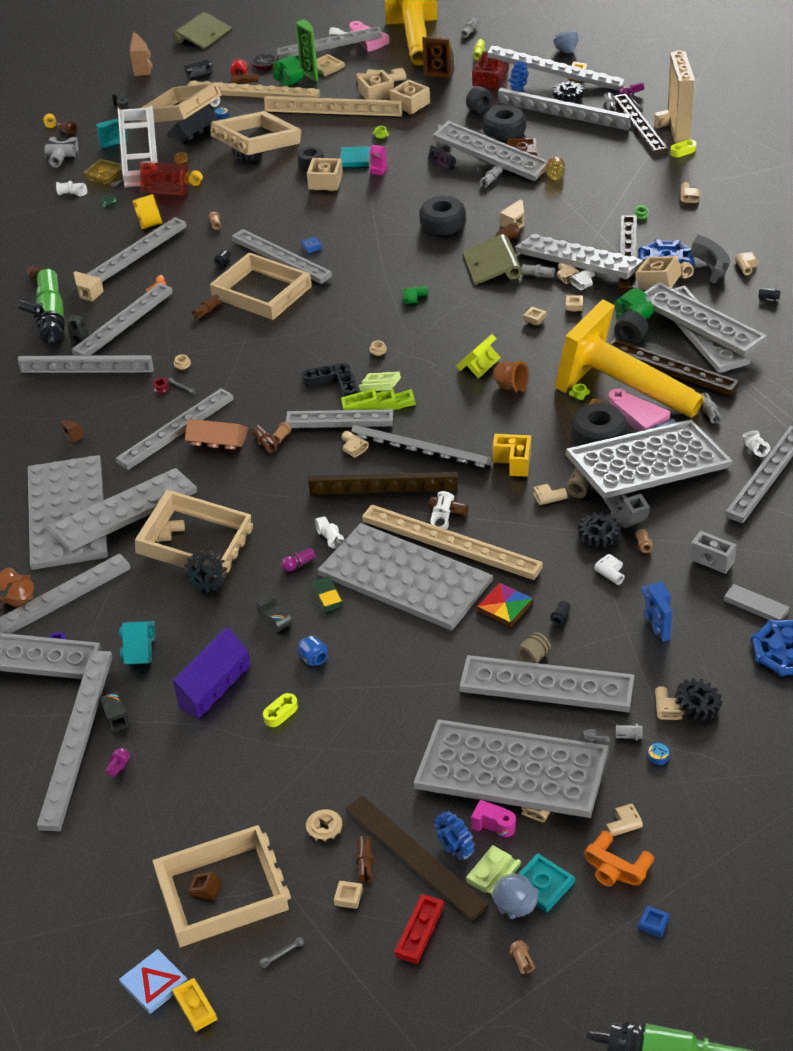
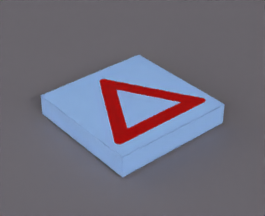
[119,949,188,1014]

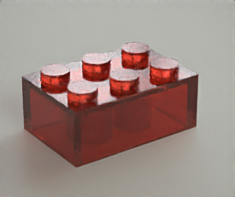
[472,51,509,89]
[140,161,189,195]

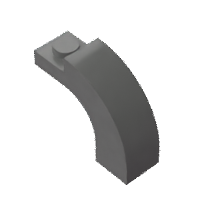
[689,234,730,284]
[603,494,650,528]

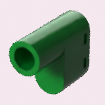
[403,286,428,304]

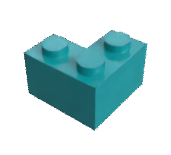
[119,621,155,664]

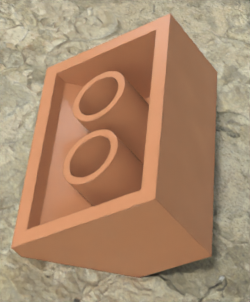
[185,419,249,450]

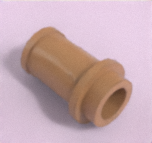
[208,212,222,230]
[271,422,291,444]
[635,529,653,553]
[510,941,535,974]

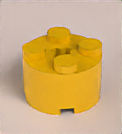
[133,194,162,229]

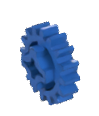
[509,61,529,92]
[434,811,475,860]

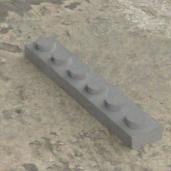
[286,409,394,428]

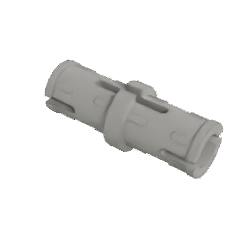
[460,18,479,38]
[603,92,616,112]
[480,165,502,188]
[521,264,555,278]
[701,393,722,424]

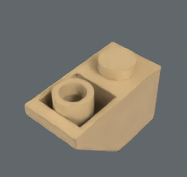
[500,199,524,229]
[74,271,104,302]

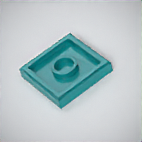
[96,118,128,149]
[340,147,370,167]
[518,853,575,913]

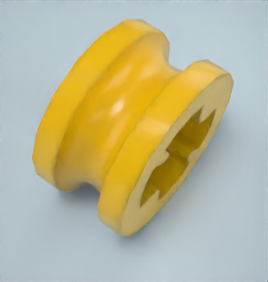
[43,114,57,128]
[188,170,203,186]

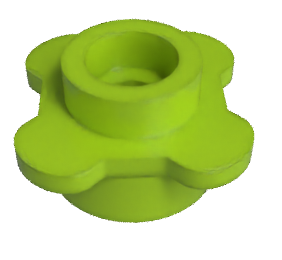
[373,126,389,139]
[569,383,590,400]

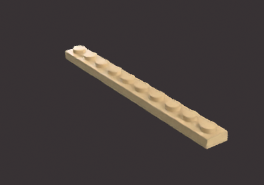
[187,81,320,98]
[264,96,402,116]
[362,505,543,580]

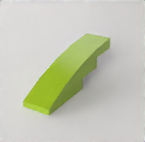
[341,388,416,410]

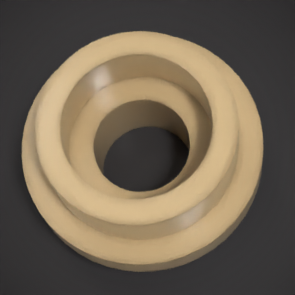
[680,262,694,278]
[370,341,387,356]
[174,354,191,370]

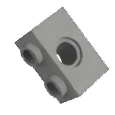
[690,531,737,574]

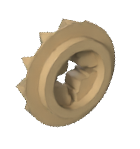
[306,809,343,842]

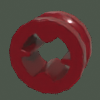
[153,378,169,393]

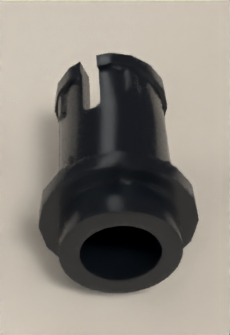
[214,249,231,267]
[758,288,781,301]
[550,601,571,626]

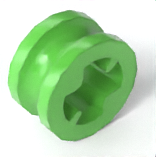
[634,205,649,219]

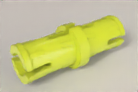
[473,39,485,60]

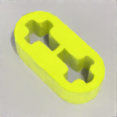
[670,140,696,157]
[263,693,298,727]

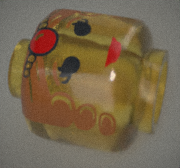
[546,157,565,179]

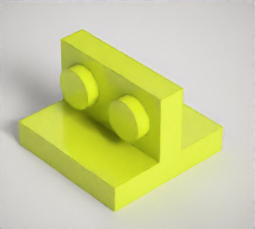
[456,334,501,378]

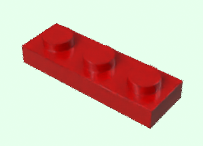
[394,894,444,964]

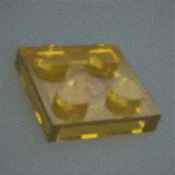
[83,159,123,184]

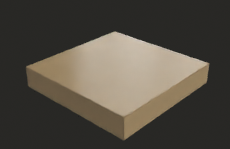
[316,54,345,77]

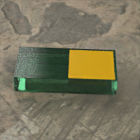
[311,576,343,612]

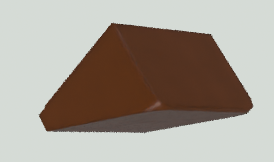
[61,419,84,442]
[188,872,222,900]

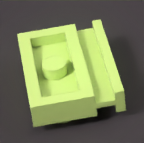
[359,372,401,392]
[466,845,521,897]

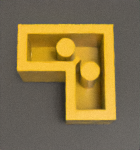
[493,434,531,477]

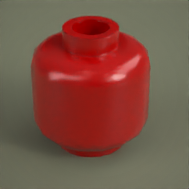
[230,59,248,76]

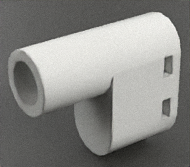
[570,270,595,290]
[594,554,624,585]

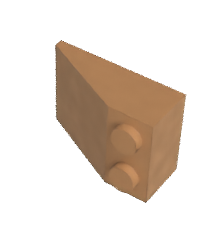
[130,33,153,76]

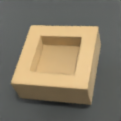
[654,110,670,129]
[566,296,583,312]
[523,307,546,325]
[334,881,363,909]

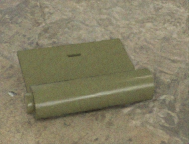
[172,12,232,49]
[462,234,522,285]

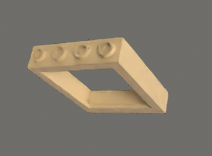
[667,51,695,144]
[140,82,221,123]
[211,111,301,155]
[210,253,312,320]
[135,490,253,578]
[152,825,291,947]

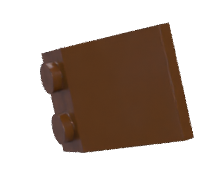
[422,37,454,78]

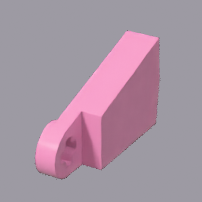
[349,21,390,52]
[609,389,670,431]

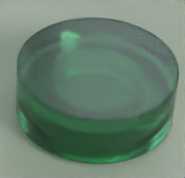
[101,195,116,207]

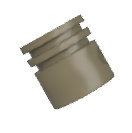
[565,468,591,498]
[516,632,551,663]

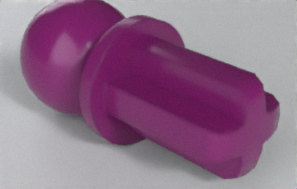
[619,82,645,96]
[281,548,316,572]
[106,748,130,777]

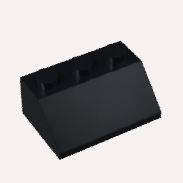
[167,106,218,143]

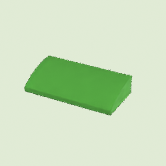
[295,19,318,82]

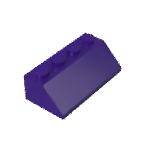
[173,627,250,718]

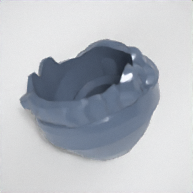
[553,31,579,54]
[493,874,539,919]

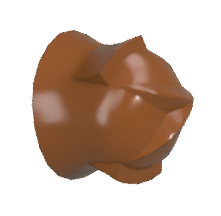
[494,361,529,393]
[0,568,34,608]

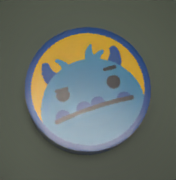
[215,107,229,119]
[647,743,670,765]

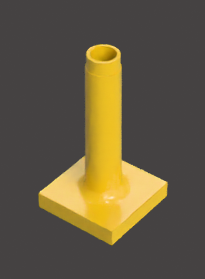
[384,0,438,66]
[554,299,704,418]

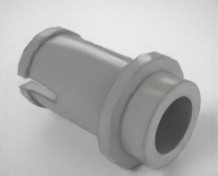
[616,723,642,741]

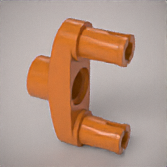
[584,831,654,887]

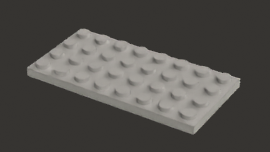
[565,419,733,499]
[28,455,108,570]
[318,523,493,631]
[414,719,609,818]

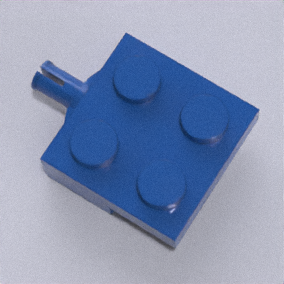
[641,581,672,642]

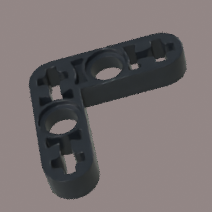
[301,363,358,397]

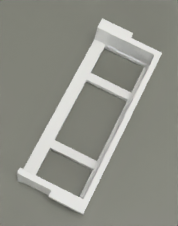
[118,105,160,187]

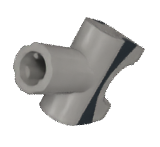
[45,137,78,167]

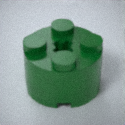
[273,55,304,87]
[614,288,654,320]

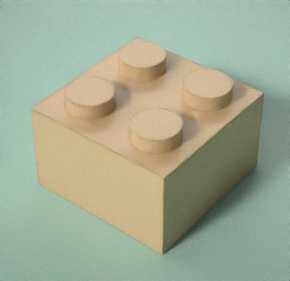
[357,70,394,100]
[390,80,430,114]
[307,158,343,191]
[636,256,682,291]

